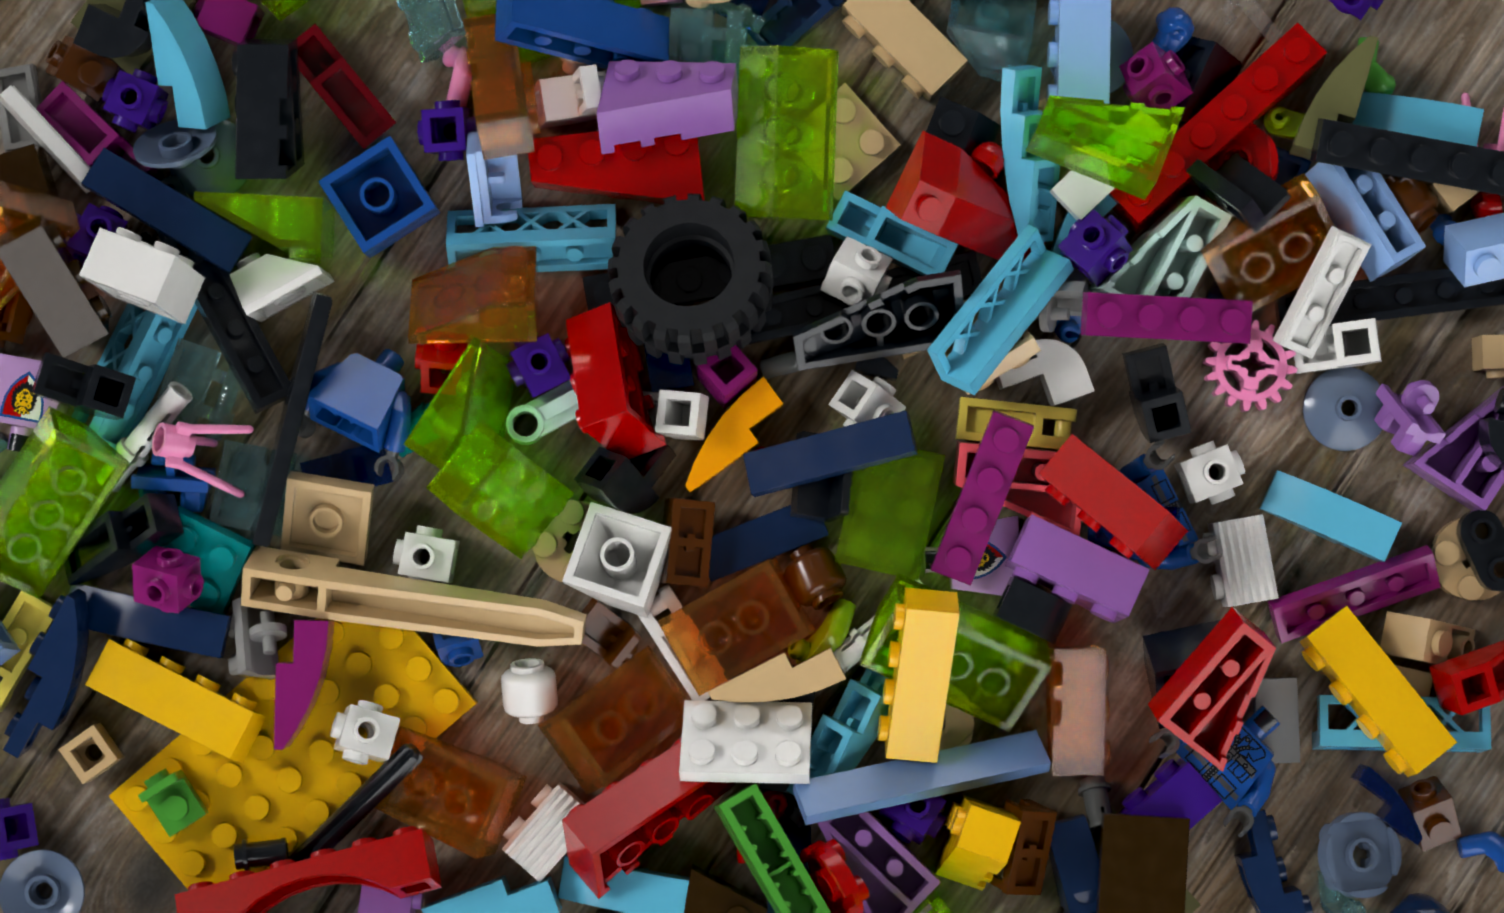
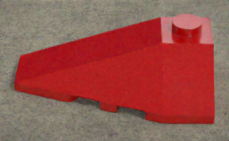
[885,131,1046,263]

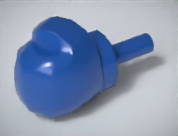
[1152,7,1195,53]

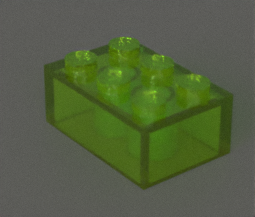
[426,420,574,559]
[834,449,945,580]

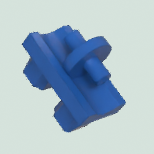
[131,453,216,512]

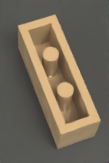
[841,0,968,102]

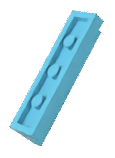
[446,204,616,276]
[927,224,1074,395]
[66,303,198,453]
[1312,695,1491,753]

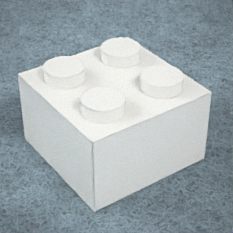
[79,227,205,324]

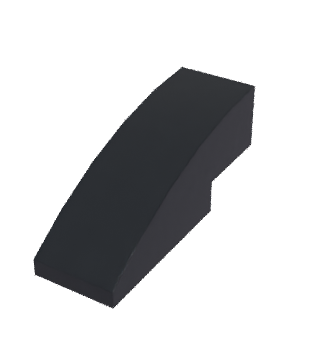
[60,493,184,585]

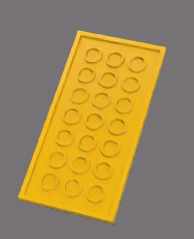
[109,618,478,889]

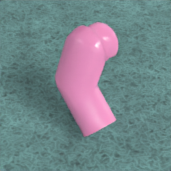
[442,45,473,108]

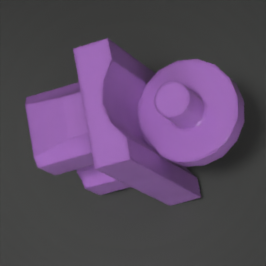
[1374,380,1446,456]

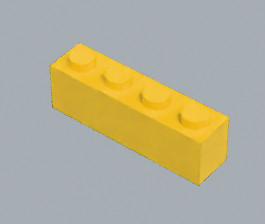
[878,587,960,763]
[1299,606,1457,777]
[85,638,267,763]

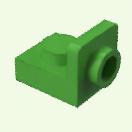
[138,768,209,837]

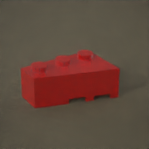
[565,302,666,459]
[1039,434,1188,570]
[1148,607,1276,772]

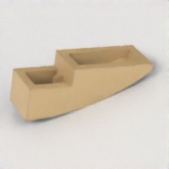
[708,648,847,702]

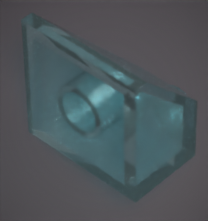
[946,0,1037,82]

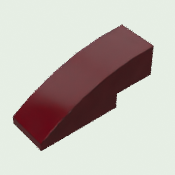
[296,24,396,149]

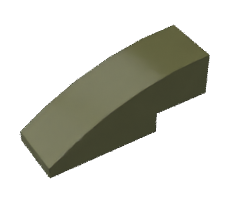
[1289,35,1379,160]

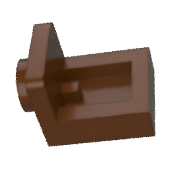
[45,36,119,101]
[0,288,33,349]
[581,598,642,669]
[1398,776,1462,852]

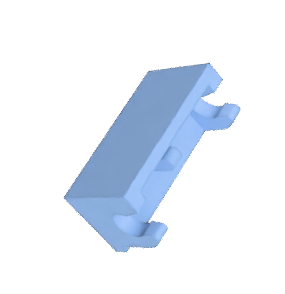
[466,129,523,227]

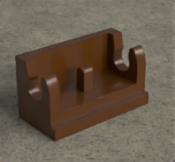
[660,498,715,587]
[990,799,1057,895]

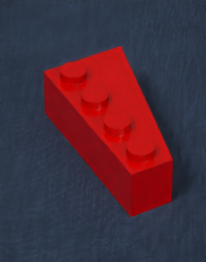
[526,131,705,205]
[562,737,734,899]

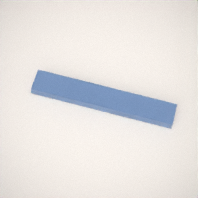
[793,730,1051,825]

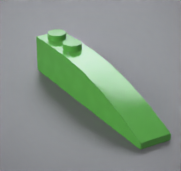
[713,783,831,913]

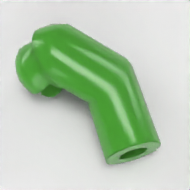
[1357,37,1396,95]

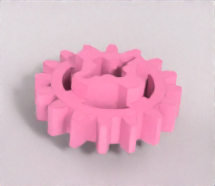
[1202,320,1297,412]

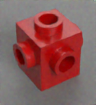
[415,328,477,397]

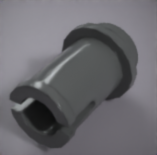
[1077,775,1112,833]

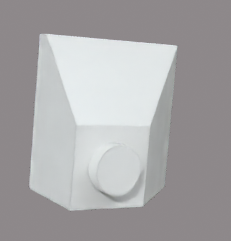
[230,253,335,322]
[562,502,672,618]

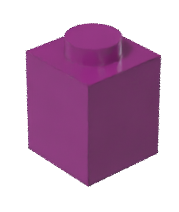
[194,0,265,47]
[697,345,758,410]

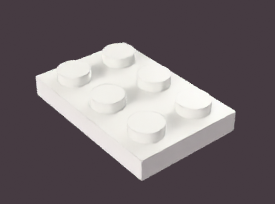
[679,700,812,784]

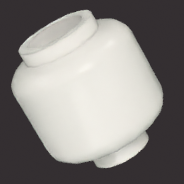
[501,658,558,724]

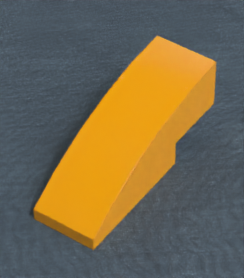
[685,376,783,493]

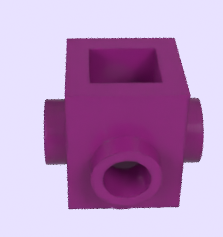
[1119,41,1193,117]
[132,546,204,614]

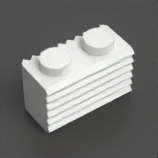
[1203,514,1279,607]
[502,782,585,882]

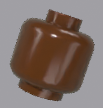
[1385,175,1439,235]
[784,544,847,610]

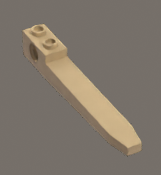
[241,546,587,647]

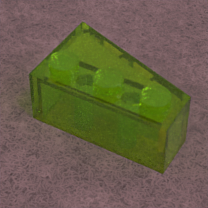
[1026,95,1185,200]

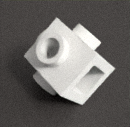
[820,236,893,306]
[828,370,906,427]
[1174,441,1245,505]
[393,525,460,583]
[330,700,401,765]

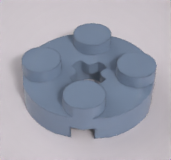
[1318,812,1402,898]

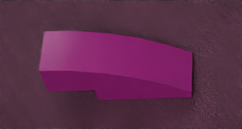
[36,81,164,180]
[274,619,335,750]

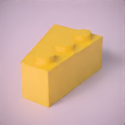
[935,794,1021,891]

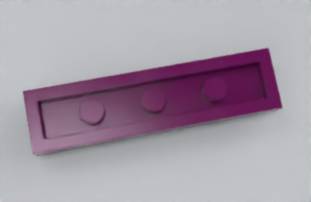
[1081,292,1253,344]
[931,409,1034,586]
[1267,545,1441,644]

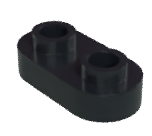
[1456,510,1504,591]

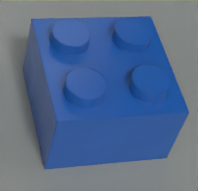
[318,136,441,258]

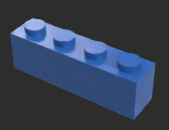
[495,0,669,69]

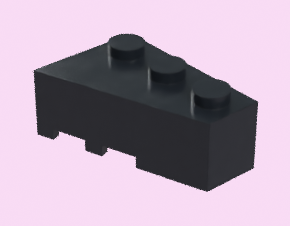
[232,39,305,179]

